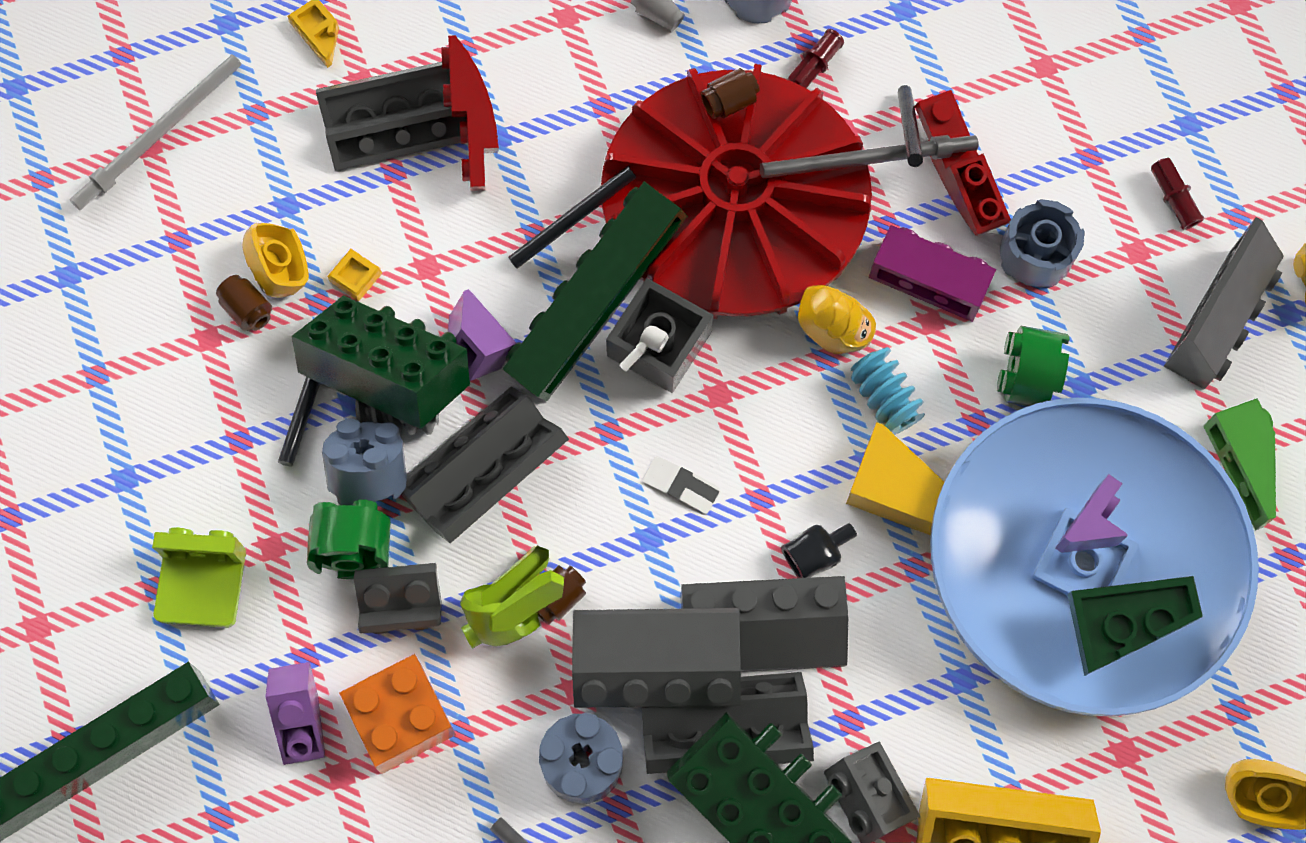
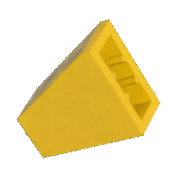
[846,422,944,536]

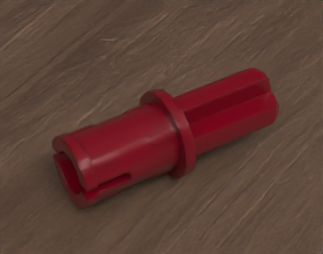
[787,29,845,88]
[1151,157,1205,230]

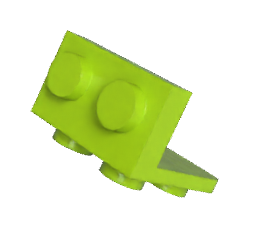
[152,527,246,628]

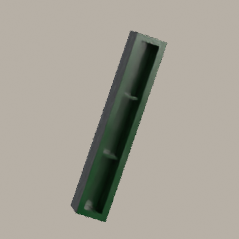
[502,181,688,401]
[0,661,220,842]

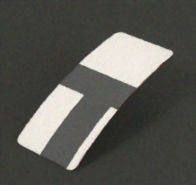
[642,456,720,514]

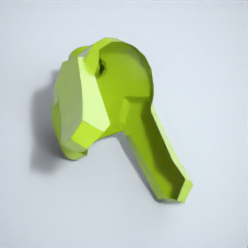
[460,545,564,649]

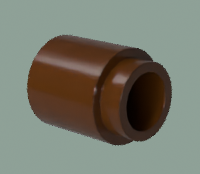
[700,68,760,119]
[216,275,272,331]
[536,565,587,625]

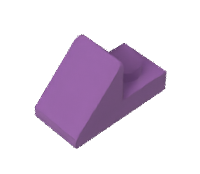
[1055,474,1128,553]

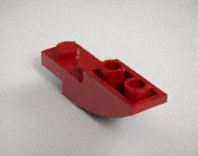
[441,35,499,191]
[915,90,1011,236]

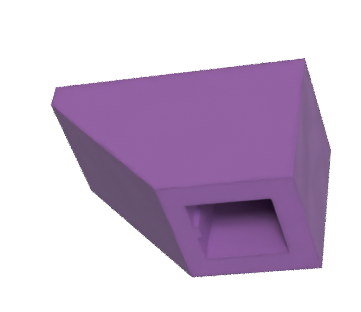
[448,289,516,381]
[265,662,325,765]

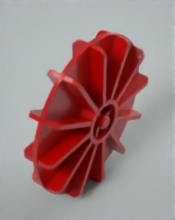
[601,64,872,320]

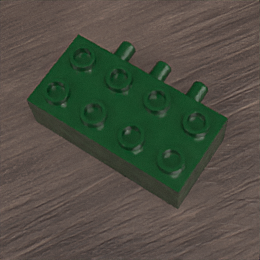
[291,295,470,429]
[667,712,852,843]

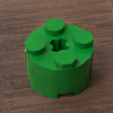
[997,325,1070,406]
[306,499,391,579]

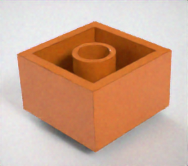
[339,654,456,774]

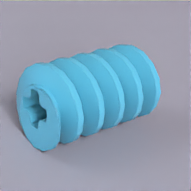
[850,347,925,435]

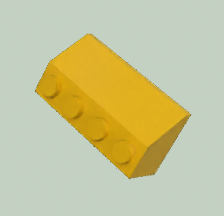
[916,777,1101,843]

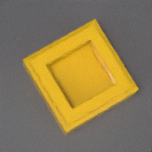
[327,248,382,301]

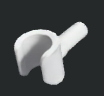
[619,326,669,372]

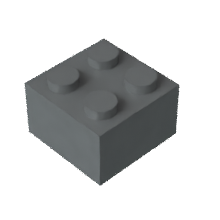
[606,278,714,394]

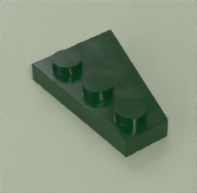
[1067,576,1203,676]

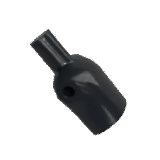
[781,523,857,578]

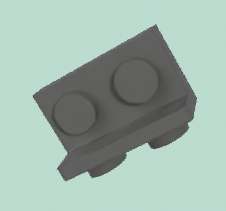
[354,563,442,634]
[824,741,921,843]

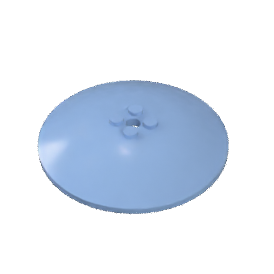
[930,397,1259,717]

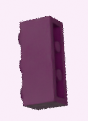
[868,225,997,322]

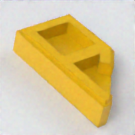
[287,0,339,68]

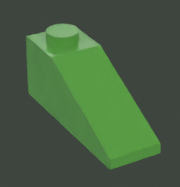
[1203,398,1276,531]

